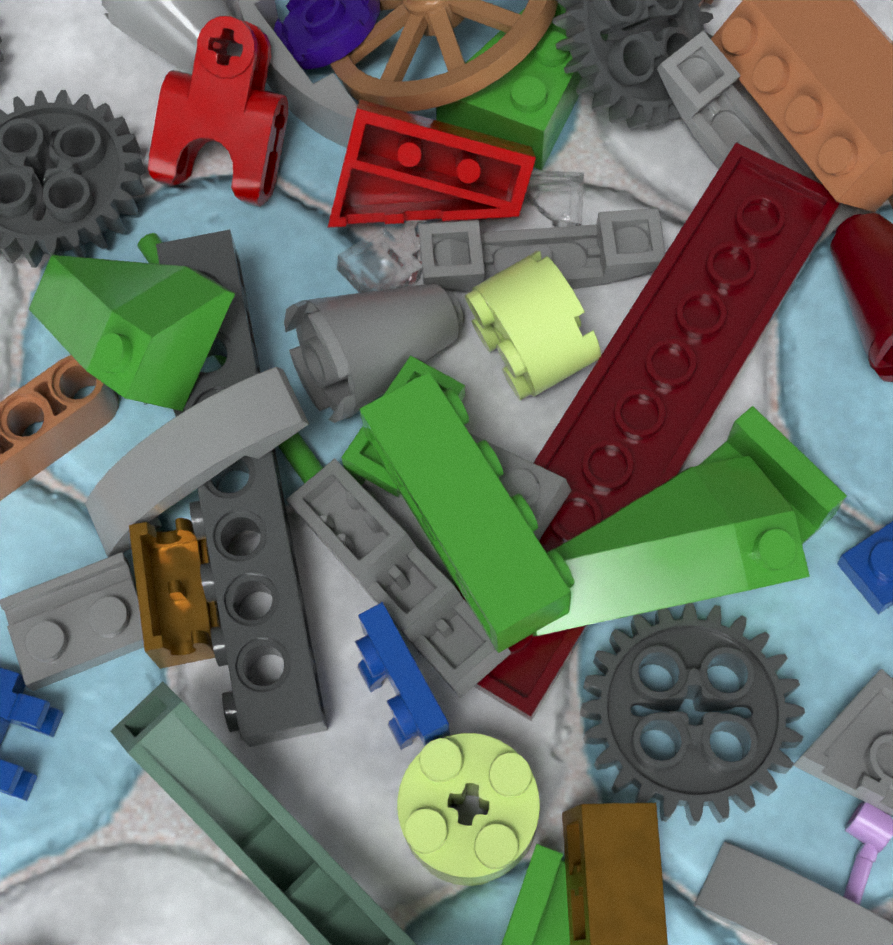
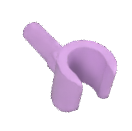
[843,802,893,905]

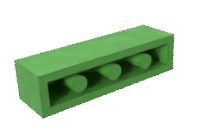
[359,371,575,653]

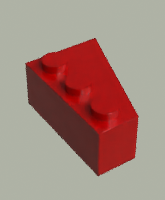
[327,99,536,228]

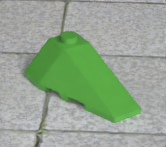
[29,255,235,411]
[533,456,810,636]

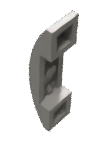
[238,0,358,148]
[657,31,855,243]
[418,208,666,292]
[85,367,309,557]
[693,842,893,945]

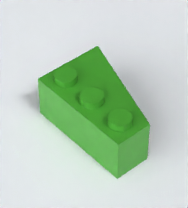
[436,3,608,171]

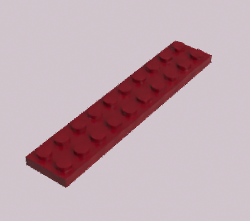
[418,142,842,721]

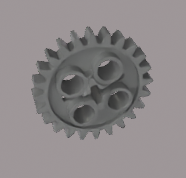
[553,0,713,129]
[0,90,146,268]
[580,603,805,826]

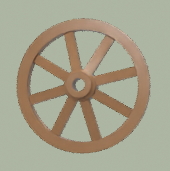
[330,0,558,112]

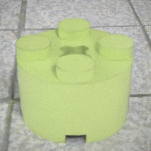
[465,250,601,400]
[397,733,540,886]

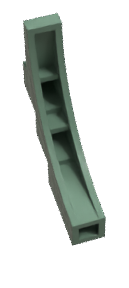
[110,682,417,945]

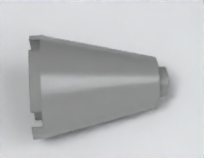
[101,0,243,74]
[284,283,463,423]

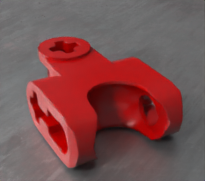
[148,16,288,207]

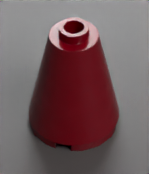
[830,213,893,382]

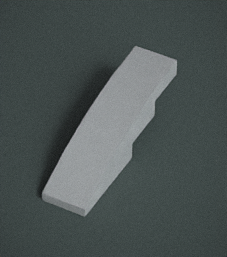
[286,458,511,698]

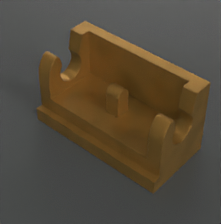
[129,518,220,669]
[562,803,668,945]

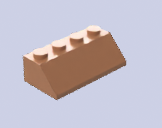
[711,0,893,213]

